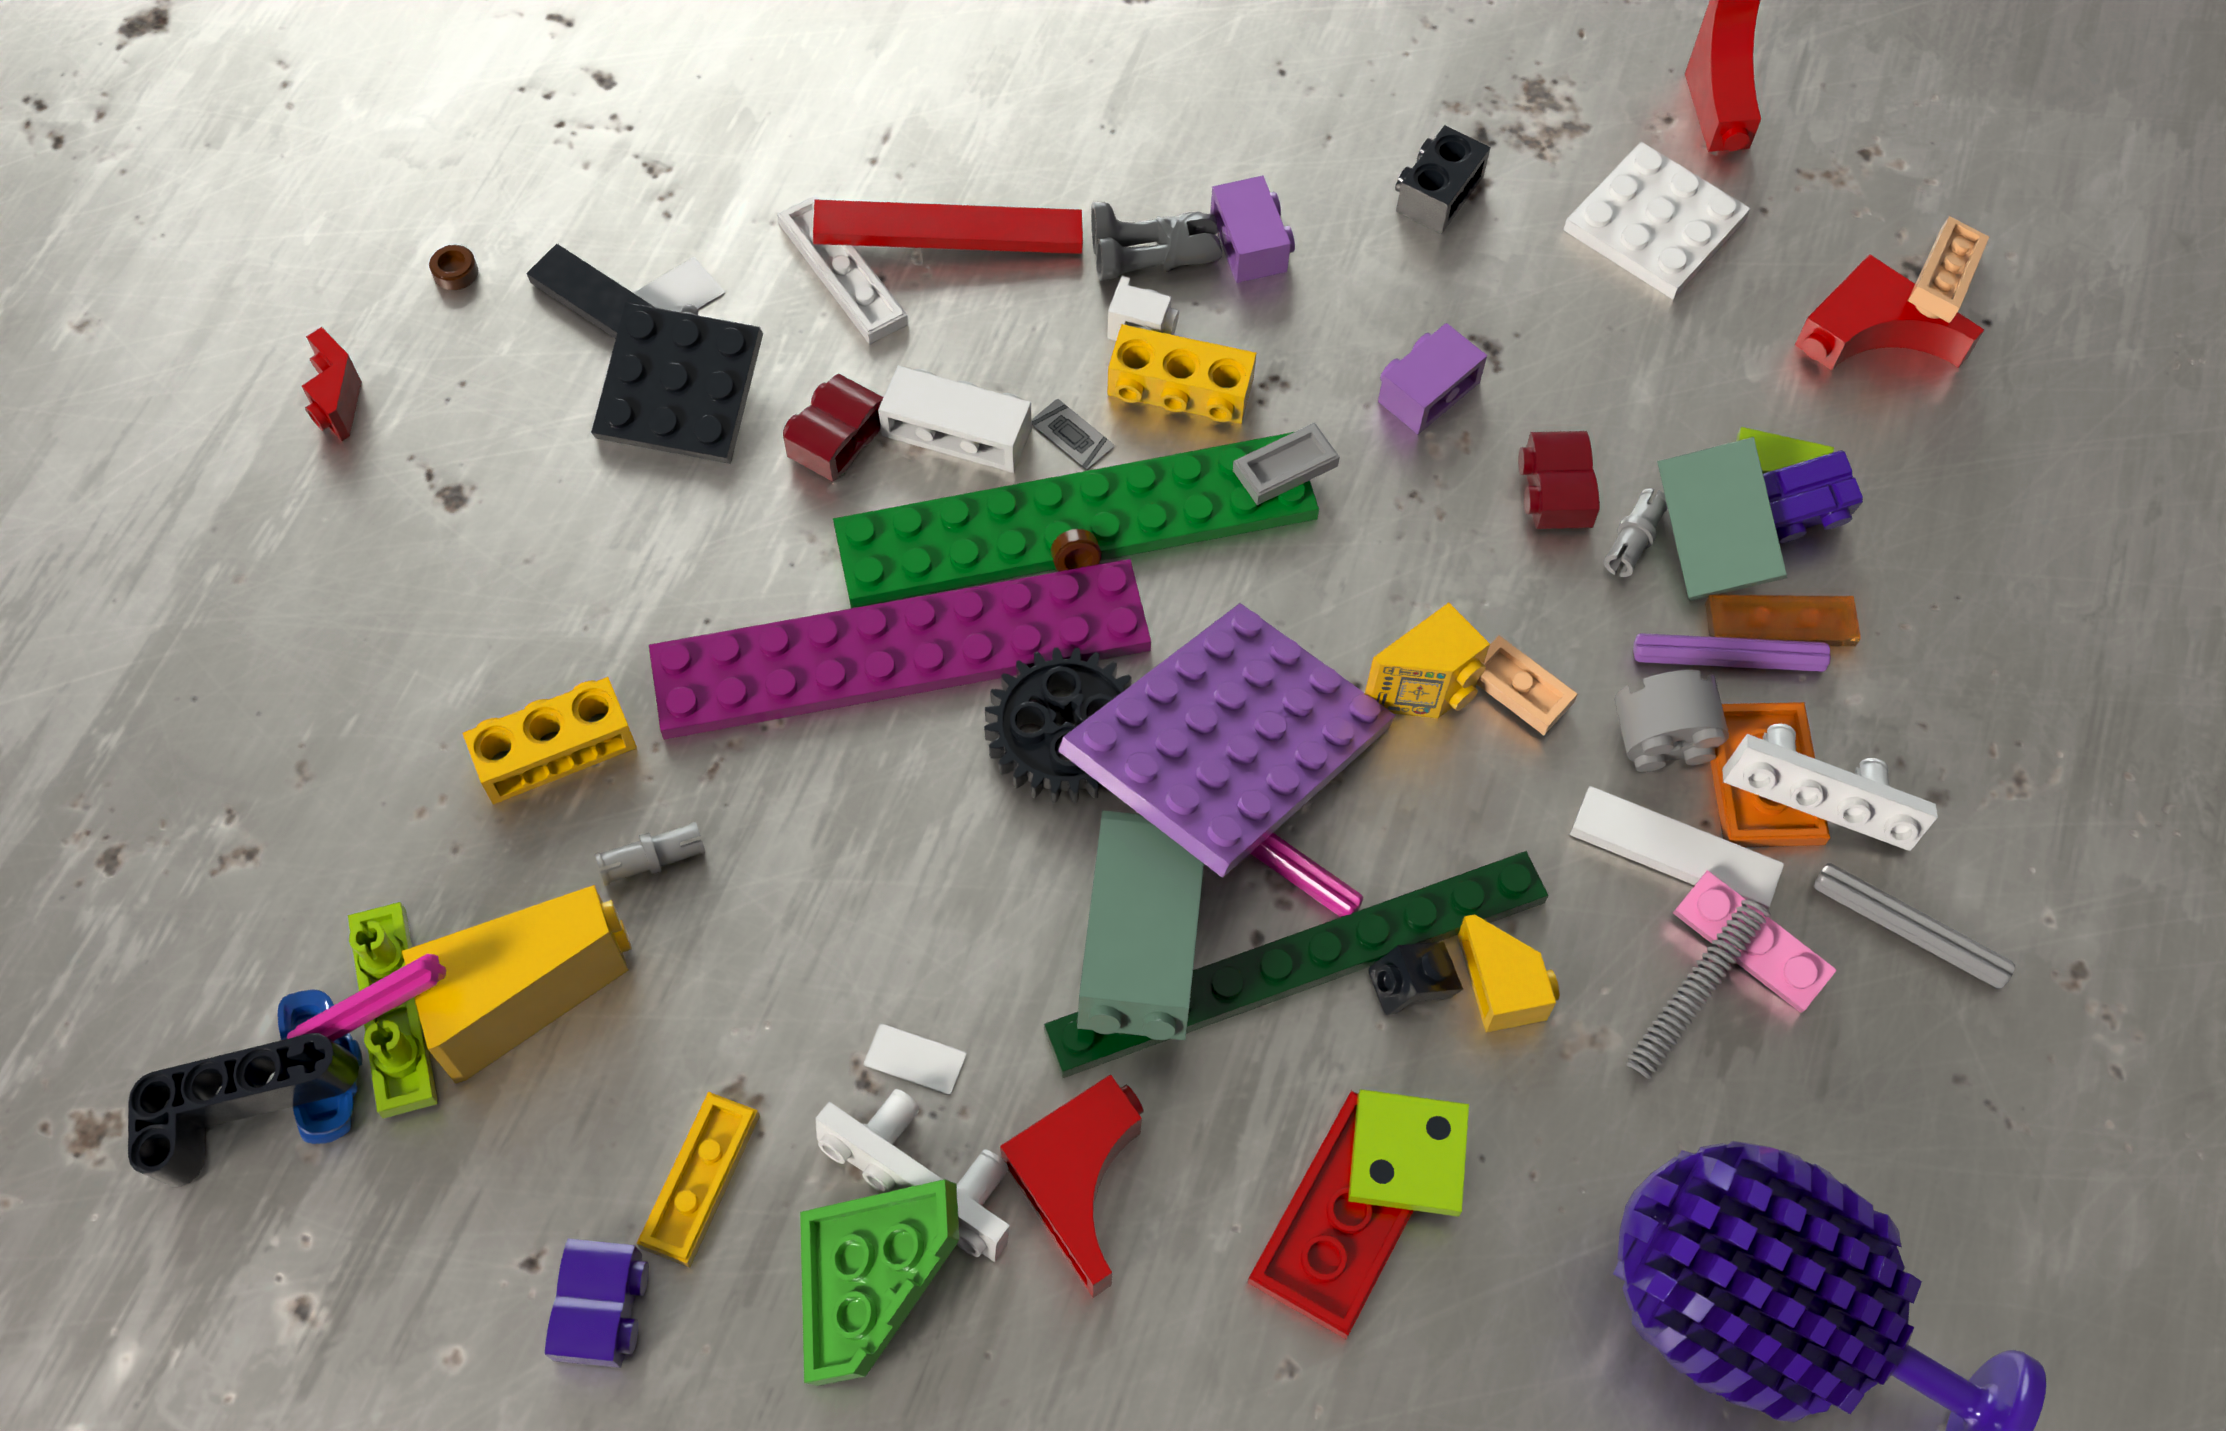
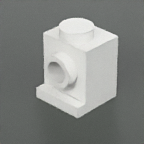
[1107,276,1179,341]

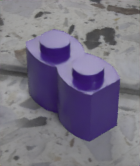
[545,1238,649,1368]

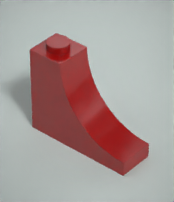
[1685,0,1761,152]
[1795,254,1984,371]
[1000,1074,1144,1298]

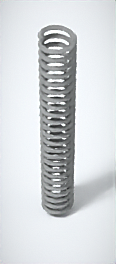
[1627,900,1771,1078]

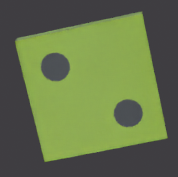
[1348,1089,1469,1217]

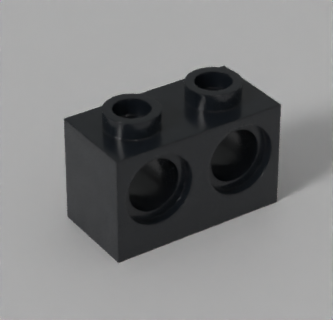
[1395,125,1491,234]

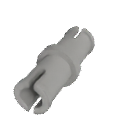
[1603,488,1668,577]
[595,822,705,886]

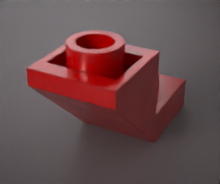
[301,327,362,441]

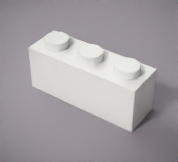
[878,365,1032,473]

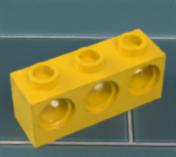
[1107,324,1257,424]
[462,677,637,805]

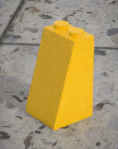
[402,885,632,1084]

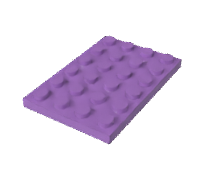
[1058,603,1396,878]

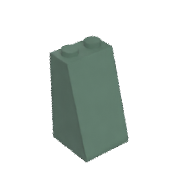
[1077,810,1204,1040]

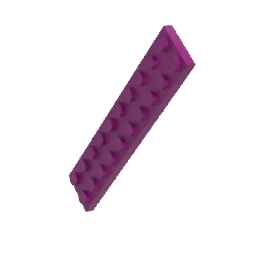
[649,559,1151,740]

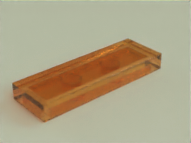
[1705,595,1861,646]

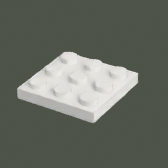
[1563,142,1751,300]

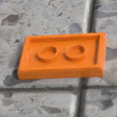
[1710,702,1830,847]

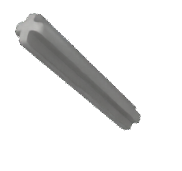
[1814,863,2015,989]

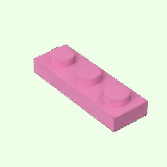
[1673,870,1837,1013]

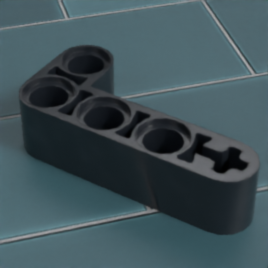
[128,1033,359,1187]

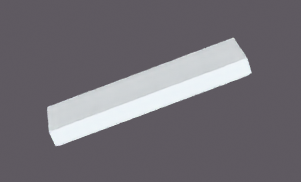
[777,195,908,345]
[1570,786,1784,910]

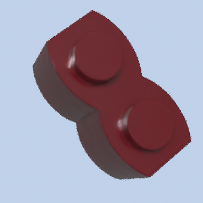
[783,374,884,482]
[1518,431,1600,529]

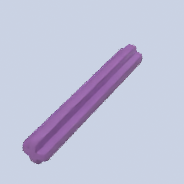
[1633,633,1831,672]

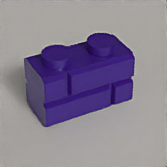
[1763,450,1863,543]

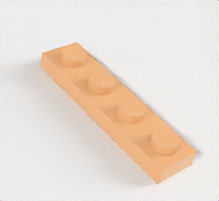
[1908,216,1989,323]

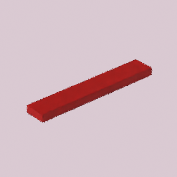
[813,199,1083,254]

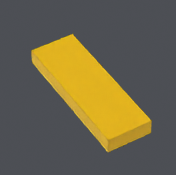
[636,1092,760,1268]

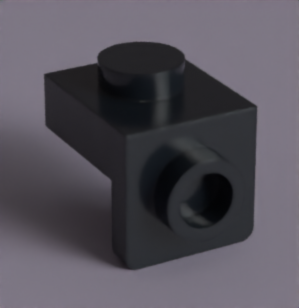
[1368,942,1463,1015]

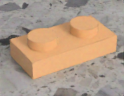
[1477,635,1578,735]

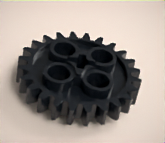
[984,647,1132,803]

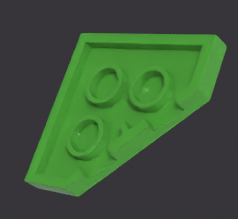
[800,1179,960,1386]

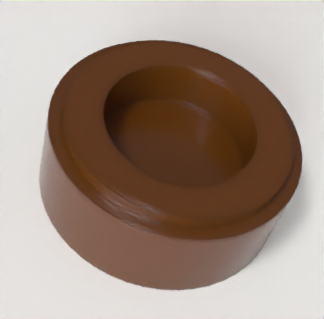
[429,245,478,290]
[1051,529,1102,572]

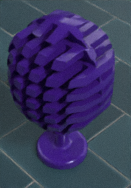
[1613,1141,2046,1431]

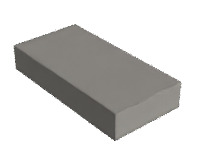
[1233,423,1340,505]

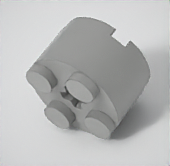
[1614,670,1729,772]

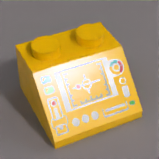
[1364,602,1490,718]

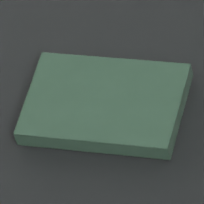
[1657,437,1787,601]

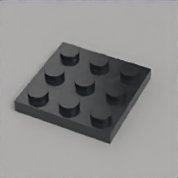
[591,302,763,464]

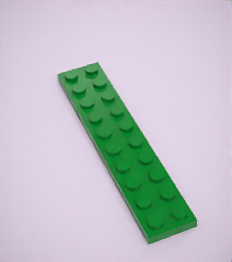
[833,432,1319,608]

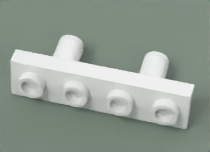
[1722,723,1938,851]
[815,1089,1010,1262]

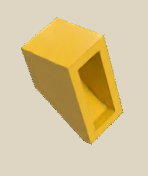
[1457,914,1560,1033]

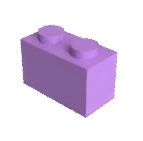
[1210,175,1295,283]
[1378,323,1487,435]

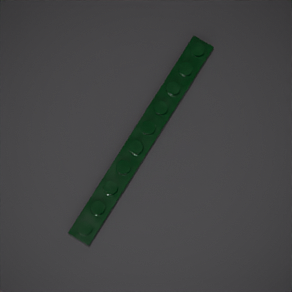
[1044,851,1549,1078]

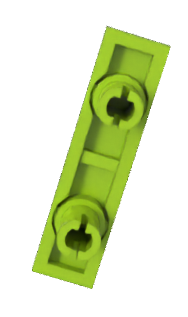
[348,902,438,1119]

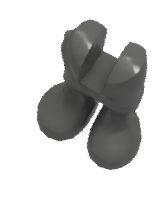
[1091,202,1222,280]

